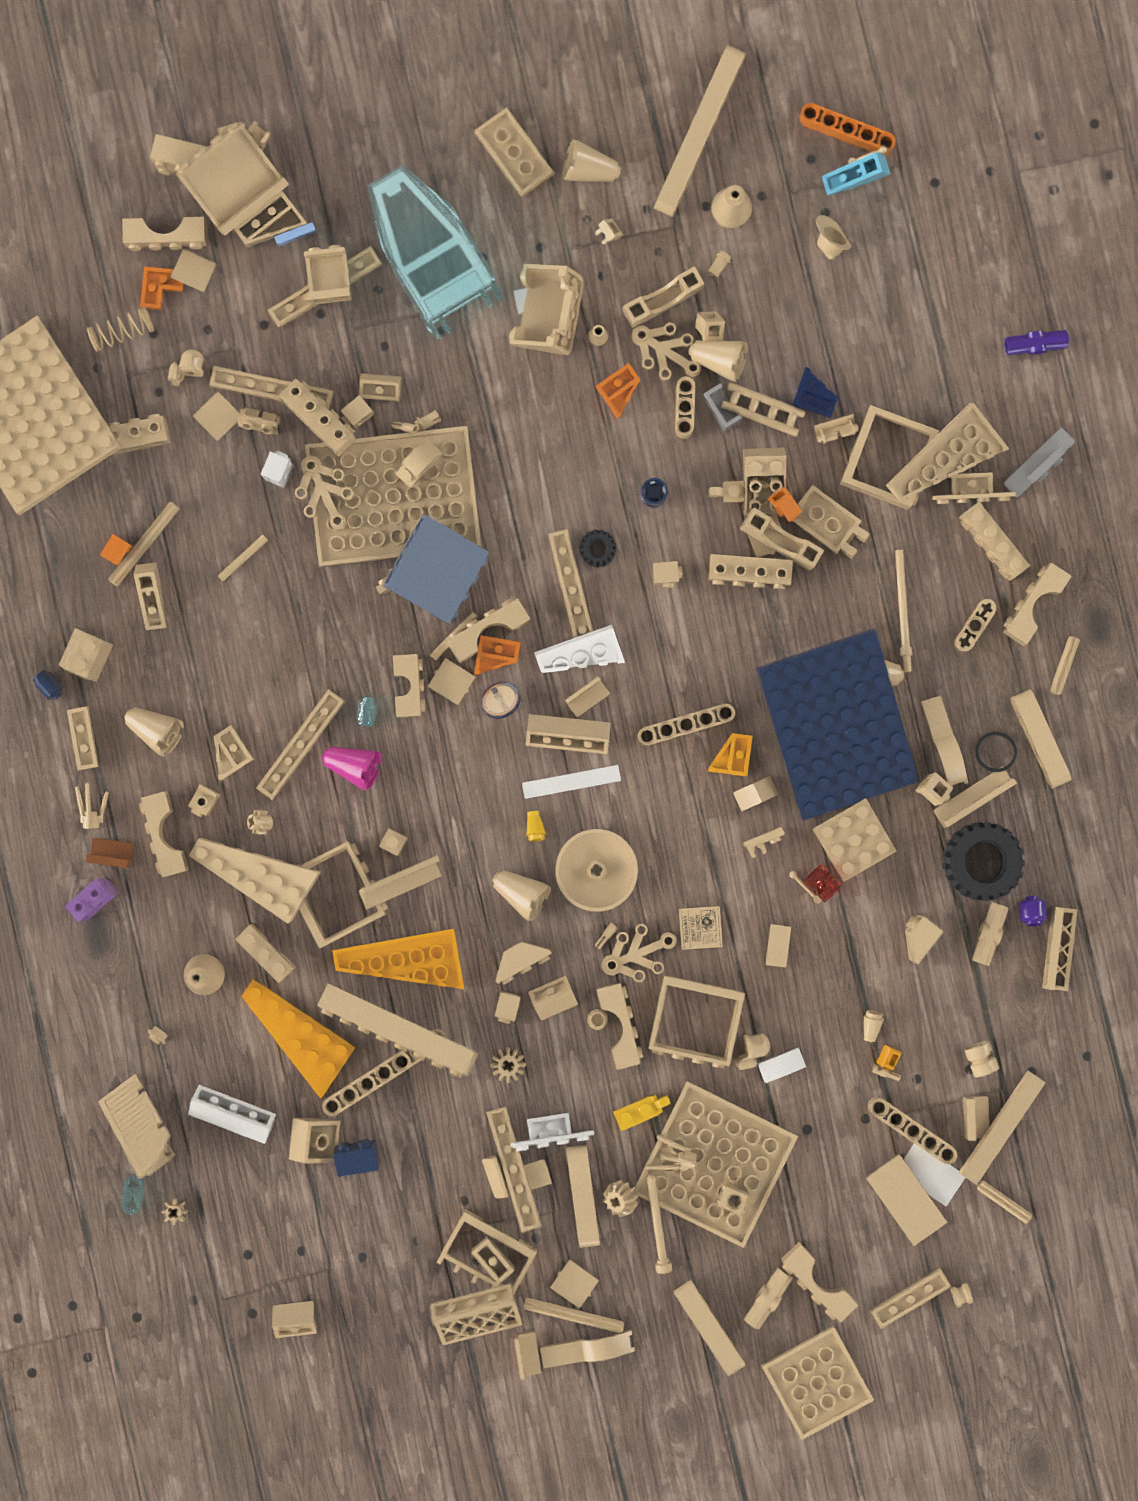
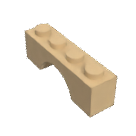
[122,217,208,251]
[623,266,705,329]
[740,508,824,571]
[1003,563,1072,646]
[447,598,530,663]
[139,791,189,877]
[596,982,643,1070]
[781,1242,859,1323]

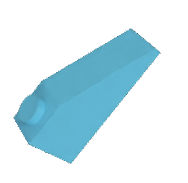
[822,152,891,196]

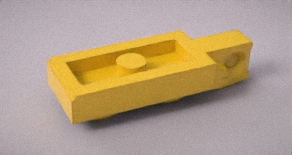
[613,1095,671,1131]

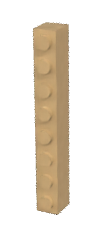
[317,984,478,1078]

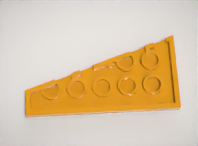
[242,979,356,1099]

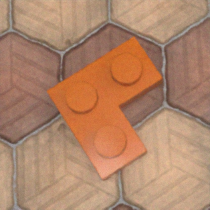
[140,266,185,310]

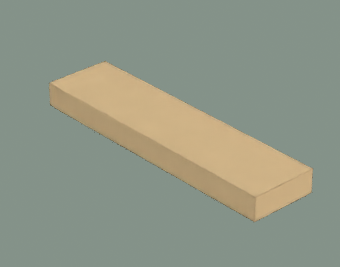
[870,1268,951,1329]

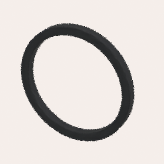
[975,732,1017,772]

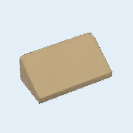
[359,374,402,401]
[482,1154,510,1198]
[524,1159,552,1190]

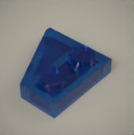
[792,367,838,418]

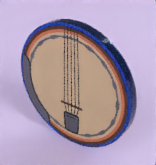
[481,682,521,719]

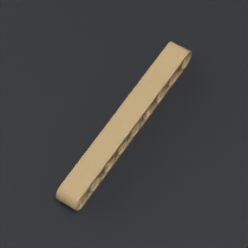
[654,45,746,217]

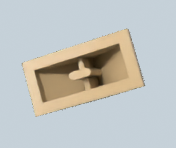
[733,776,779,811]

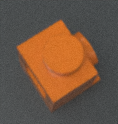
[767,487,802,522]

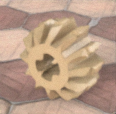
[491,1047,526,1083]
[603,1180,639,1217]

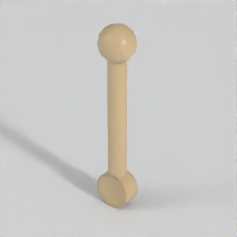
[849,146,887,164]
[789,870,822,903]

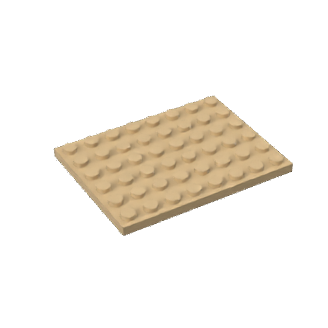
[0,316,122,516]
[305,426,482,567]

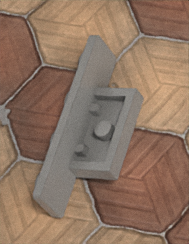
[1003,428,1075,498]

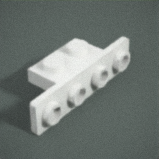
[510,1113,594,1151]

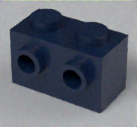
[333,1139,380,1177]

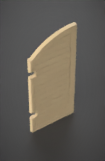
[98,1074,170,1179]

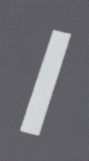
[522,765,621,799]

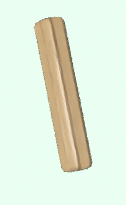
[1050,636,1080,695]
[977,1181,1032,1223]

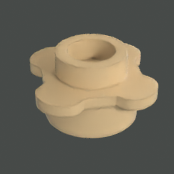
[148,1026,168,1045]

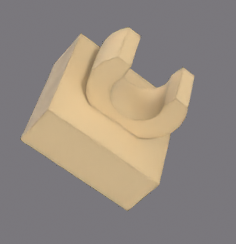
[595,218,623,244]

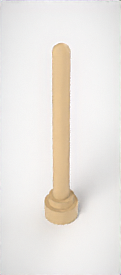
[647,1175,673,1274]

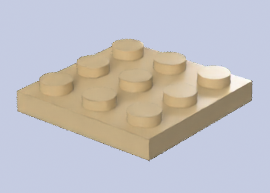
[812,798,897,882]

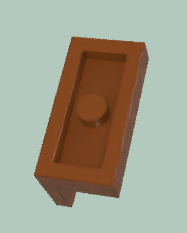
[86,838,134,868]

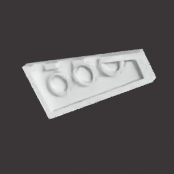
[534,625,625,673]

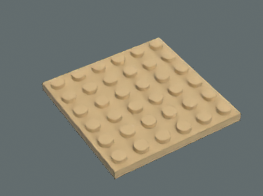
[634,1081,798,1248]

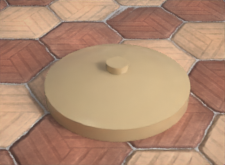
[556,829,638,912]

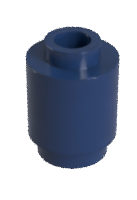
[33,670,63,700]

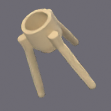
[75,783,109,829]
[645,1135,697,1171]

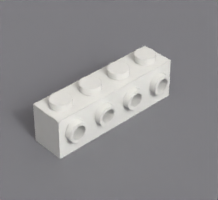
[188,1085,276,1144]

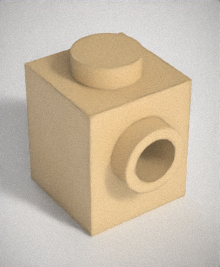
[652,561,682,588]

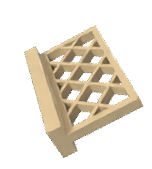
[430,1284,523,1345]

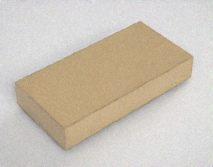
[765,924,791,968]

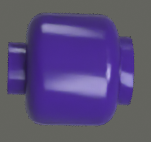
[1019,896,1047,927]

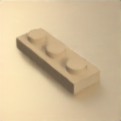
[67,706,99,771]

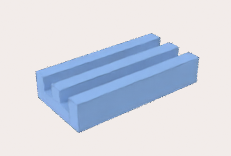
[275,222,316,246]

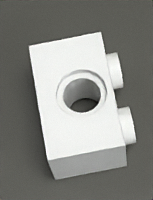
[261,451,294,488]

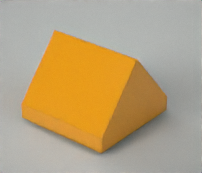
[876,1045,902,1071]

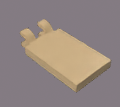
[792,485,870,559]

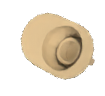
[816,215,851,260]

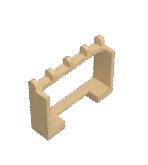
[437,1209,537,1295]

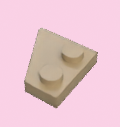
[214,725,254,781]

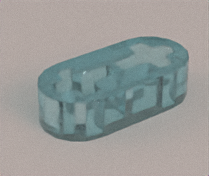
[122,1174,144,1215]

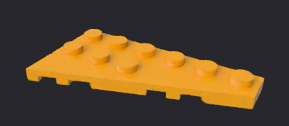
[332,929,465,990]

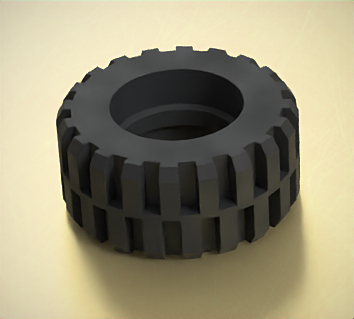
[942,822,1025,901]

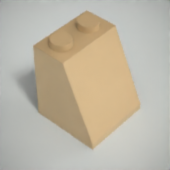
[59,628,113,682]

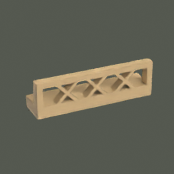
[933,766,1017,827]
[359,856,442,909]
[1042,906,1077,991]

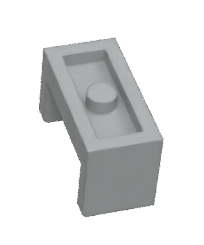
[702,383,742,433]

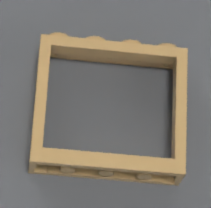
[840,405,939,510]
[299,841,388,949]
[648,975,745,1068]

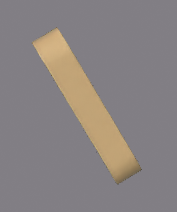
[954,599,996,652]

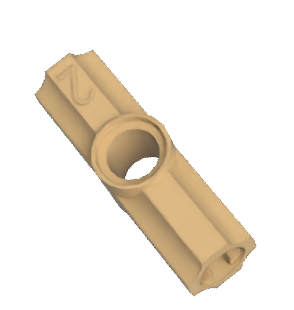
[972,902,1009,966]
[744,1267,793,1330]

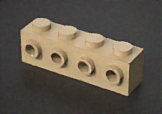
[278,379,356,457]
[108,414,171,455]
[959,502,1030,581]
[708,554,793,590]
[526,714,611,754]

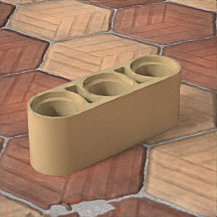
[675,377,695,439]

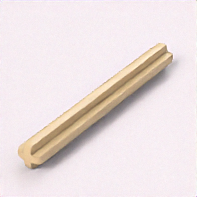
[108,502,179,586]
[524,1298,624,1333]

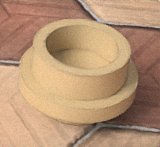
[587,1009,608,1030]

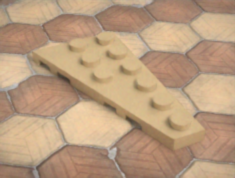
[886,403,1009,501]
[189,838,321,924]

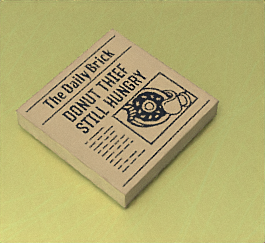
[679,906,723,950]

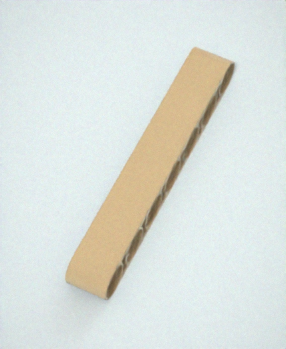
[323,1029,447,1116]

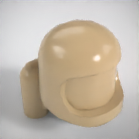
[168,349,204,386]
[734,1033,770,1070]

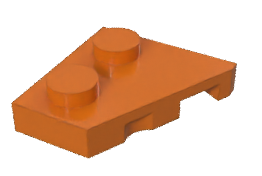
[595,363,640,419]
[474,635,521,675]

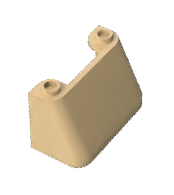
[509,264,583,355]

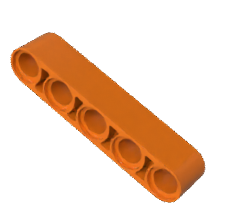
[799,103,896,156]

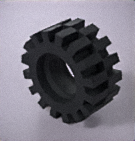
[580,529,616,568]

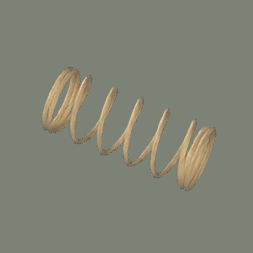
[87,307,154,352]

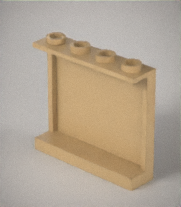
[175,122,289,235]

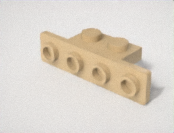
[931,472,1016,504]

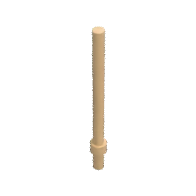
[895,550,913,672]

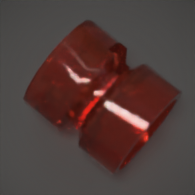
[803,864,842,903]

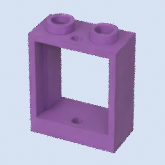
[65,878,119,922]

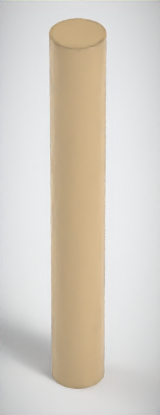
[218,534,268,581]
[430,612,478,661]

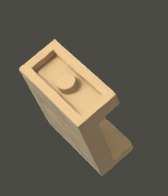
[304,245,352,305]

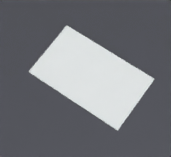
[903,1143,965,1206]

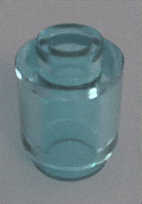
[356,696,378,727]

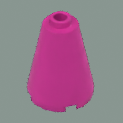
[322,746,382,791]

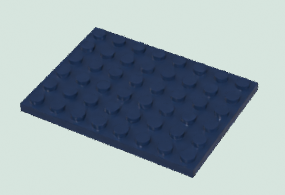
[756,628,919,820]

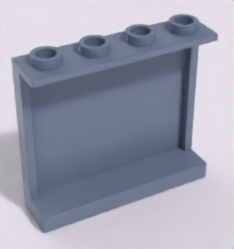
[382,515,489,623]

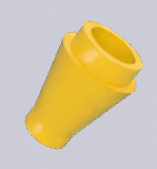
[526,811,546,842]

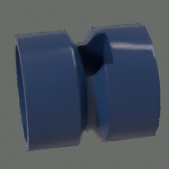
[640,478,668,508]

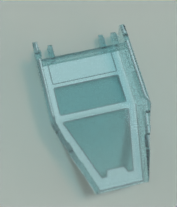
[367,164,503,339]

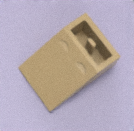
[743,448,786,515]

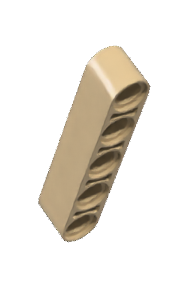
[1010,689,1072,789]
[637,704,735,746]
[868,1097,957,1164]
[566,1145,600,1248]
[673,1280,746,1376]

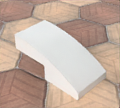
[758,1048,806,1083]

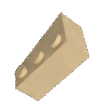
[234,191,307,247]

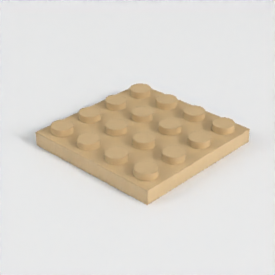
[761,1325,874,1440]

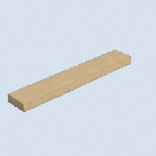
[268,246,382,328]
[209,366,333,410]
[548,529,593,638]
[256,689,345,800]
[959,1070,1046,1185]
[486,1106,542,1233]

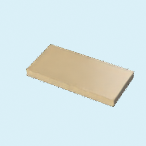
[474,107,554,198]
[865,1154,947,1246]

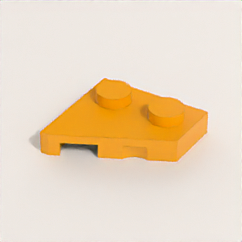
[708,733,753,777]

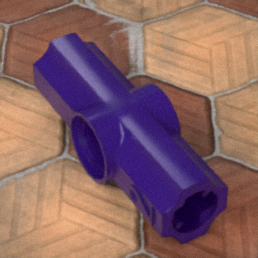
[1004,330,1069,356]

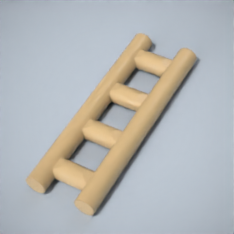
[720,382,806,437]

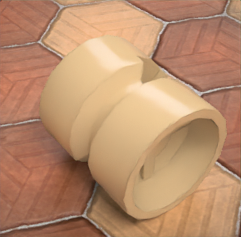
[964,1041,999,1077]

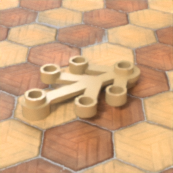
[632,323,701,381]
[295,456,354,530]
[602,924,677,982]

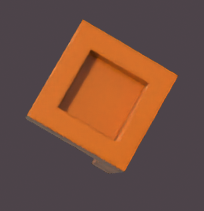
[100,534,133,565]

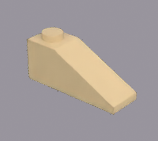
[134,562,166,630]

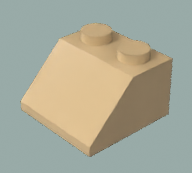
[905,915,944,964]
[289,1118,340,1164]

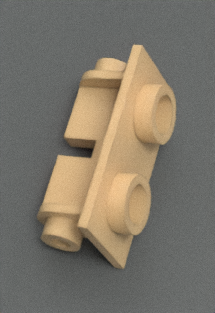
[237,407,281,435]
[814,414,859,444]

